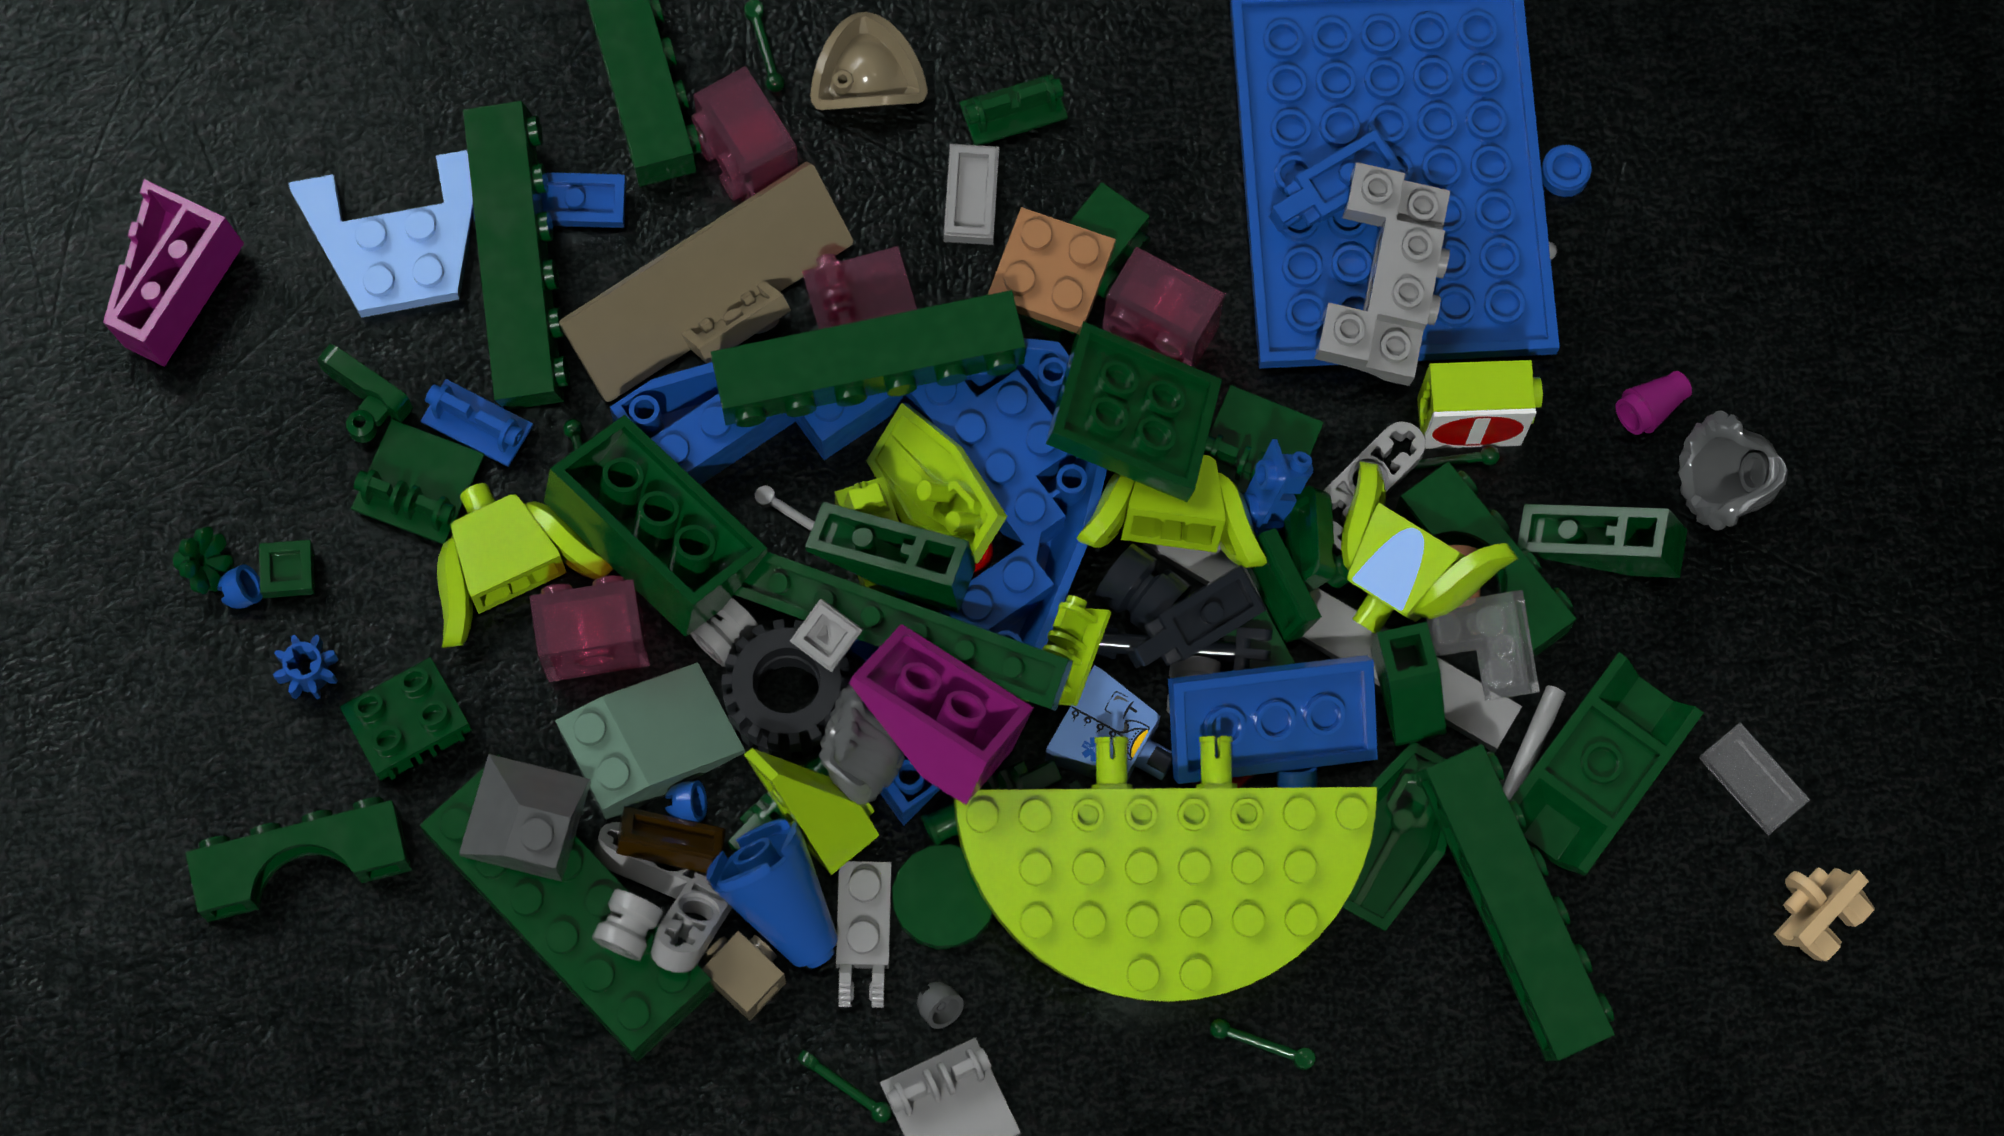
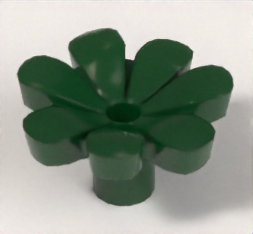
[173,526,233,594]

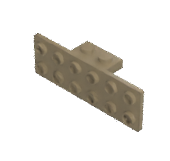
[559,162,853,402]

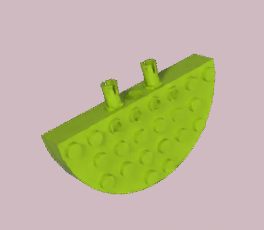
[954,736,1377,1001]

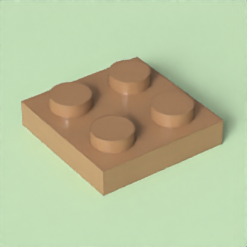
[988,207,1116,333]

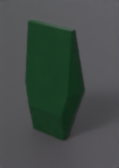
[1342,742,1447,932]

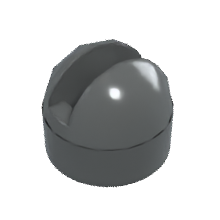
[917,982,964,1029]

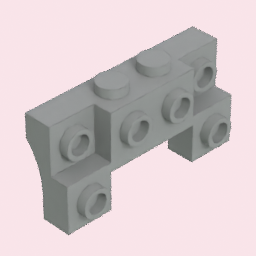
[1314,162,1450,386]

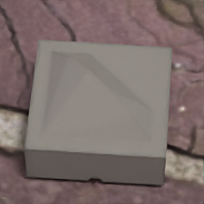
[790,599,864,672]

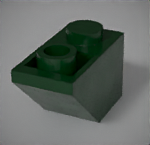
[1370,622,1447,746]

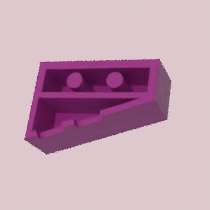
[103,179,244,367]

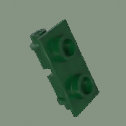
[960,74,1068,146]

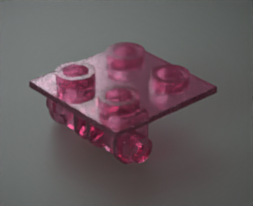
[802,246,917,329]

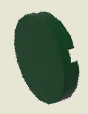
[892,844,993,950]

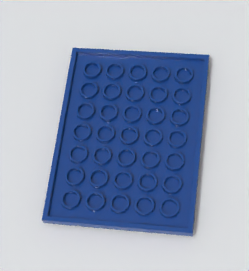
[1230,0,1560,369]

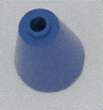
[706,819,838,968]

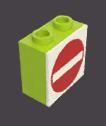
[1417,360,1543,449]

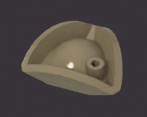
[810,12,928,110]

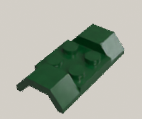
[1510,652,1704,876]

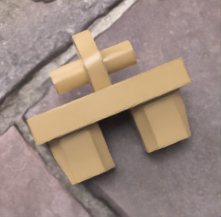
[1774,867,1875,961]

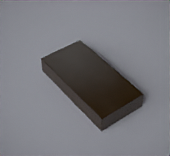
[616,807,726,873]

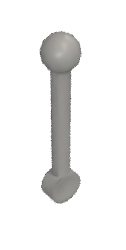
[755,485,814,531]

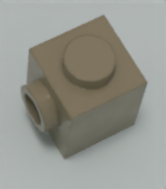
[702,931,786,1021]

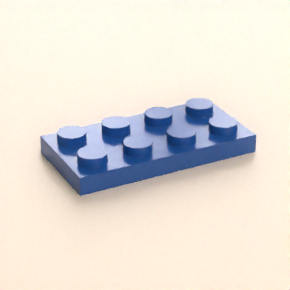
[1168,655,1378,784]

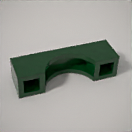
[1395,461,1576,667]
[185,797,412,922]

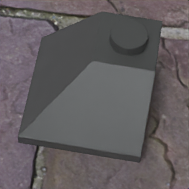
[459,754,591,882]

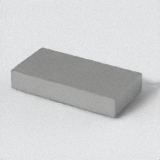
[944,144,999,245]

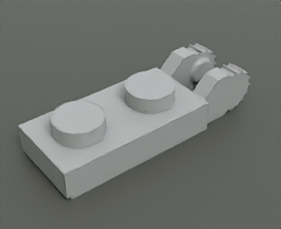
[836,861,892,1008]

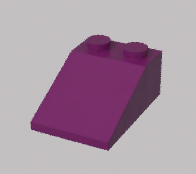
[849,624,1033,805]

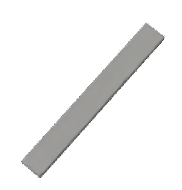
[1142,543,1522,753]

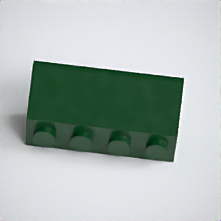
[544,415,768,637]

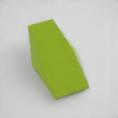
[866,403,1008,563]

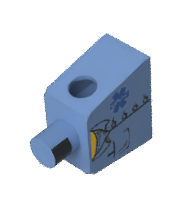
[1045,665,1172,781]

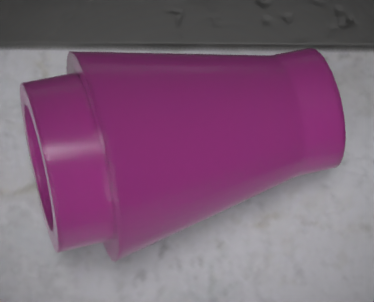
[1616,371,1692,435]

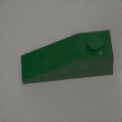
[805,502,976,613]
[1517,504,1688,578]

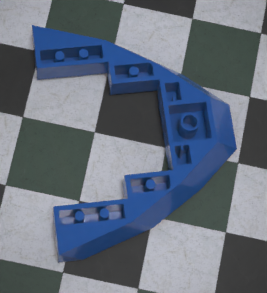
[610,338,1107,826]

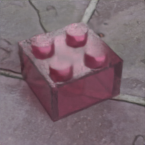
[691,66,798,202]
[1103,247,1225,368]
[530,576,650,682]

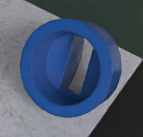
[217,564,263,609]
[1276,767,1318,788]
[665,781,707,822]

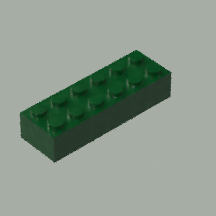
[420,754,715,1062]

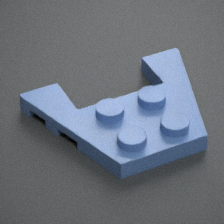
[289,150,474,318]

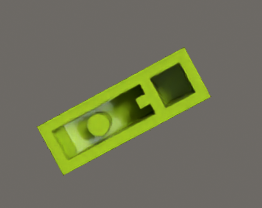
[744,748,879,875]

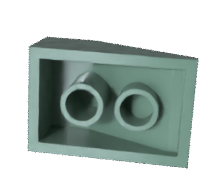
[555,662,745,824]

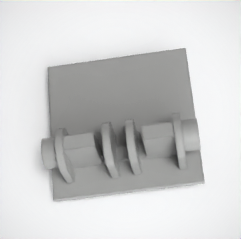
[880,1038,1021,1136]

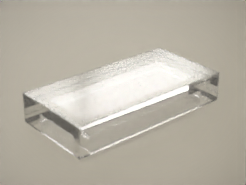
[1699,723,1810,836]

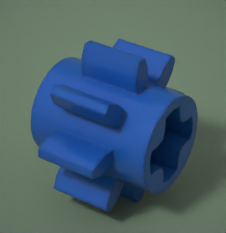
[273,635,338,699]

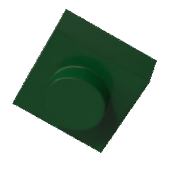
[259,540,315,598]

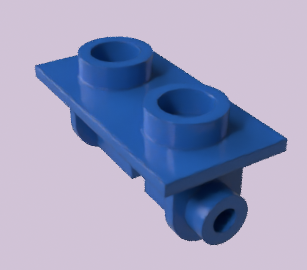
[421,379,533,467]
[1243,439,1313,538]

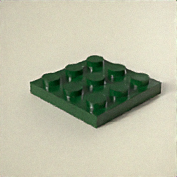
[1045,321,1222,502]

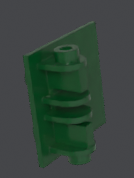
[1204,385,1324,494]
[351,419,485,544]
[340,657,472,781]

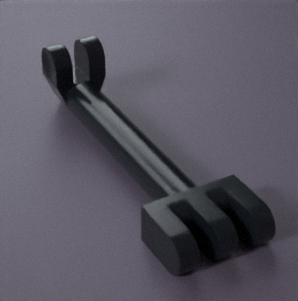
[1095,627,1273,671]

